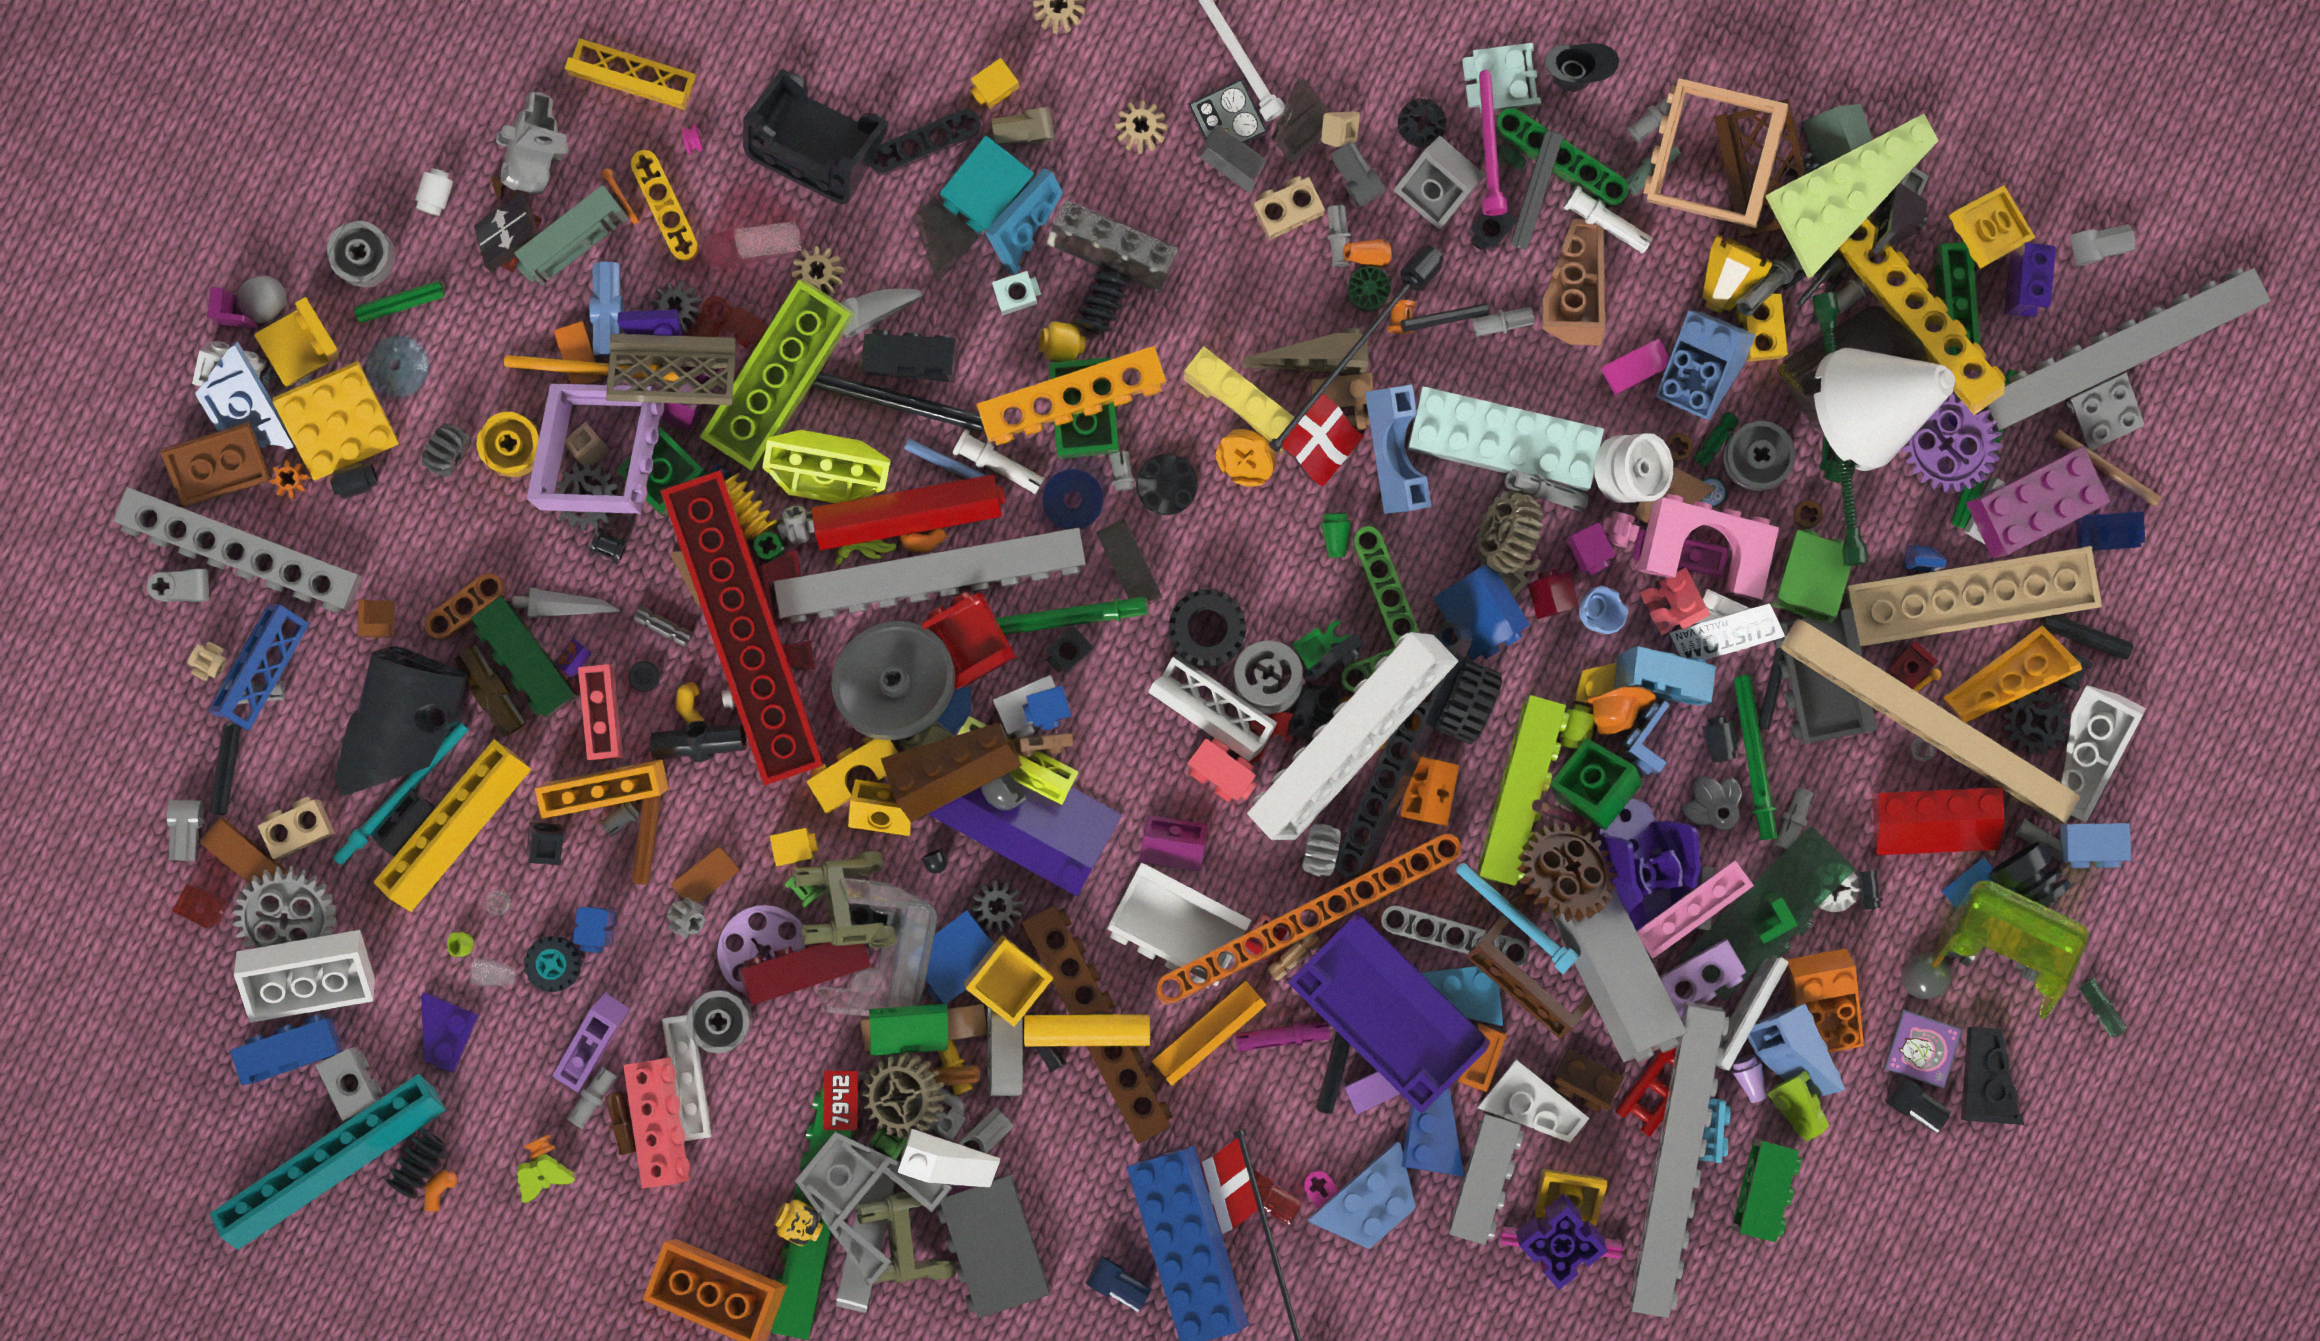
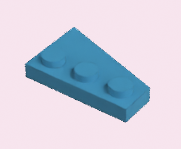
[985,168,1063,275]
[1421,966,1503,1026]

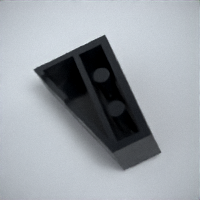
[861,330,958,383]

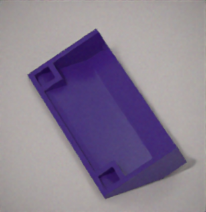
[928,726,1122,896]
[1287,911,1491,1114]

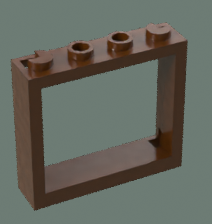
[1466,884,1594,1039]

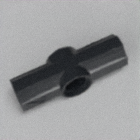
[650,721,747,762]

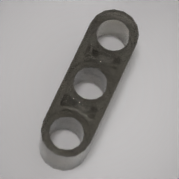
[1096,518,1163,605]

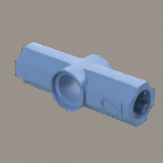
[589,262,624,357]

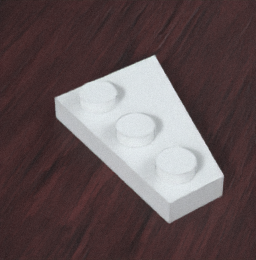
[1477,1059,1590,1143]

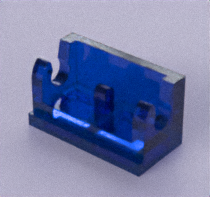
[2075,511,2145,551]

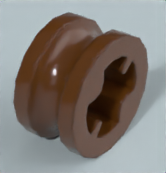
[1665,433,1693,462]
[1793,500,1823,529]

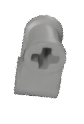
[147,569,210,602]

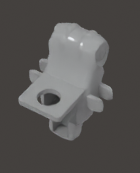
[496,91,568,195]

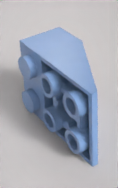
[1655,311,1756,420]
[1748,1004,1845,1097]

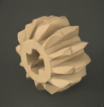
[1033,0,1085,34]
[1115,100,1167,154]
[792,246,845,295]

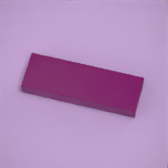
[1631,528,1729,578]

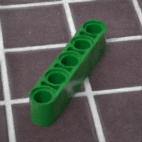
[1495,108,1628,207]

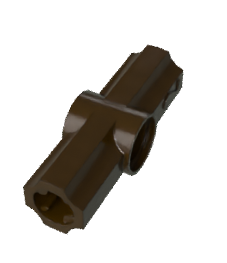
[454,645,527,737]

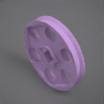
[717,905,805,994]

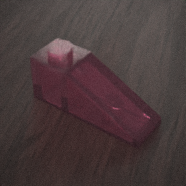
[703,221,803,272]

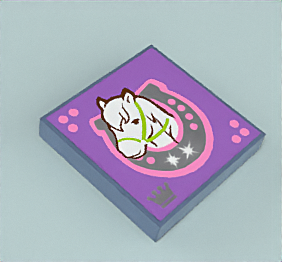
[1883,1009,1963,1088]

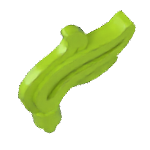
[835,540,897,565]

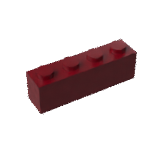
[738,942,871,1005]

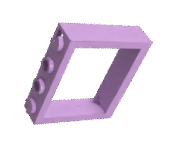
[527,384,664,514]

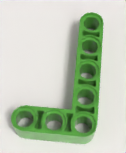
[1340,526,1419,693]

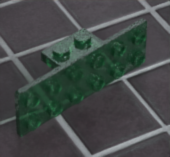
[1681,826,1855,1000]

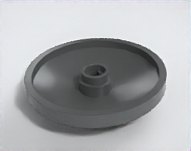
[832,621,955,740]

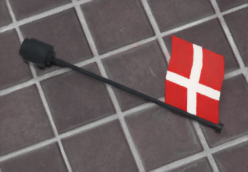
[1269,245,1444,487]
[1200,1128,1301,1341]

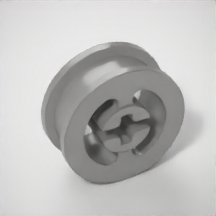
[1234,641,1303,714]

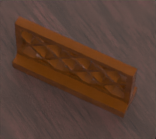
[1714,99,1806,239]

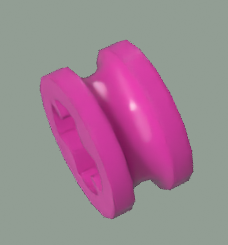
[681,124,703,154]

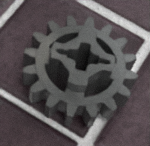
[554,463,619,531]

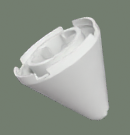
[1814,348,1955,471]

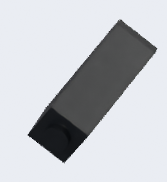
[1872,183,1928,254]

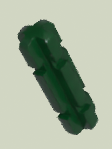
[1693,412,1739,468]

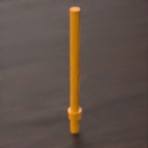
[504,355,680,383]

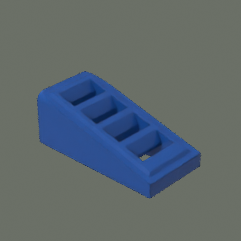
[1903,545,1946,572]

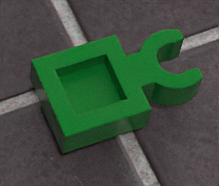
[1292,620,1350,671]

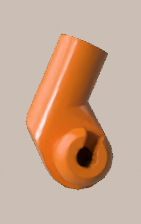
[900,528,948,554]
[424,1170,457,1211]

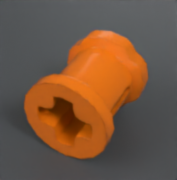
[1387,300,1416,334]

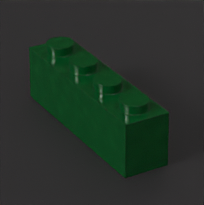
[471,596,578,718]

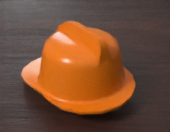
[1587,686,1656,735]

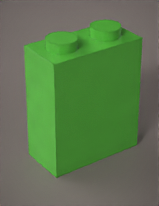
[1771,529,1851,625]

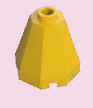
[1702,234,1772,313]

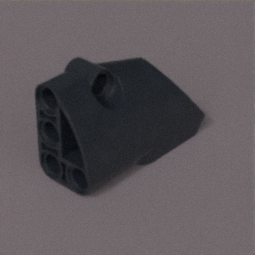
[334,646,468,796]

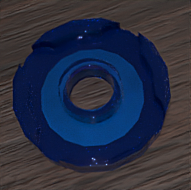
[1042,469,1104,530]

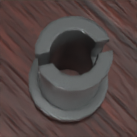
[599,801,640,837]

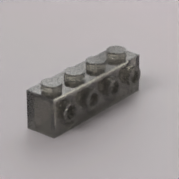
[1047,200,1179,293]

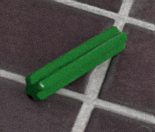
[354,281,445,323]

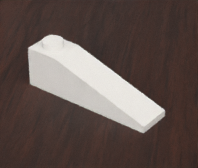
[2062,685,2146,823]

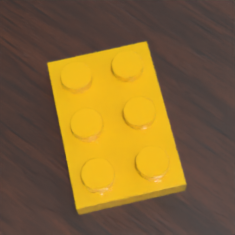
[1949,185,2036,269]

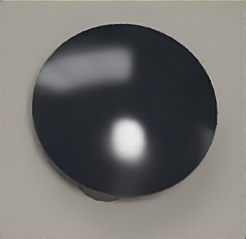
[1136,454,1198,515]

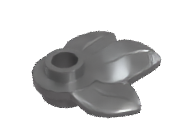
[1682,776,1742,830]

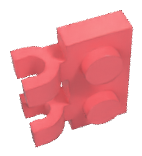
[1640,567,1711,635]

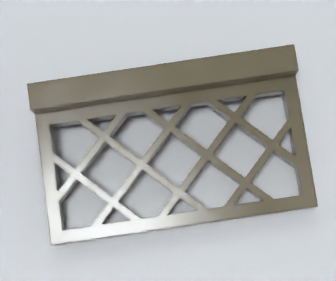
[606,334,736,405]

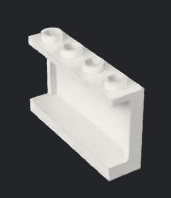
[1107,863,1251,989]

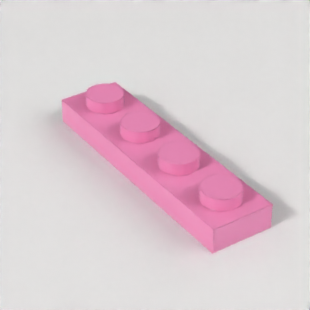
[1636,860,1754,959]

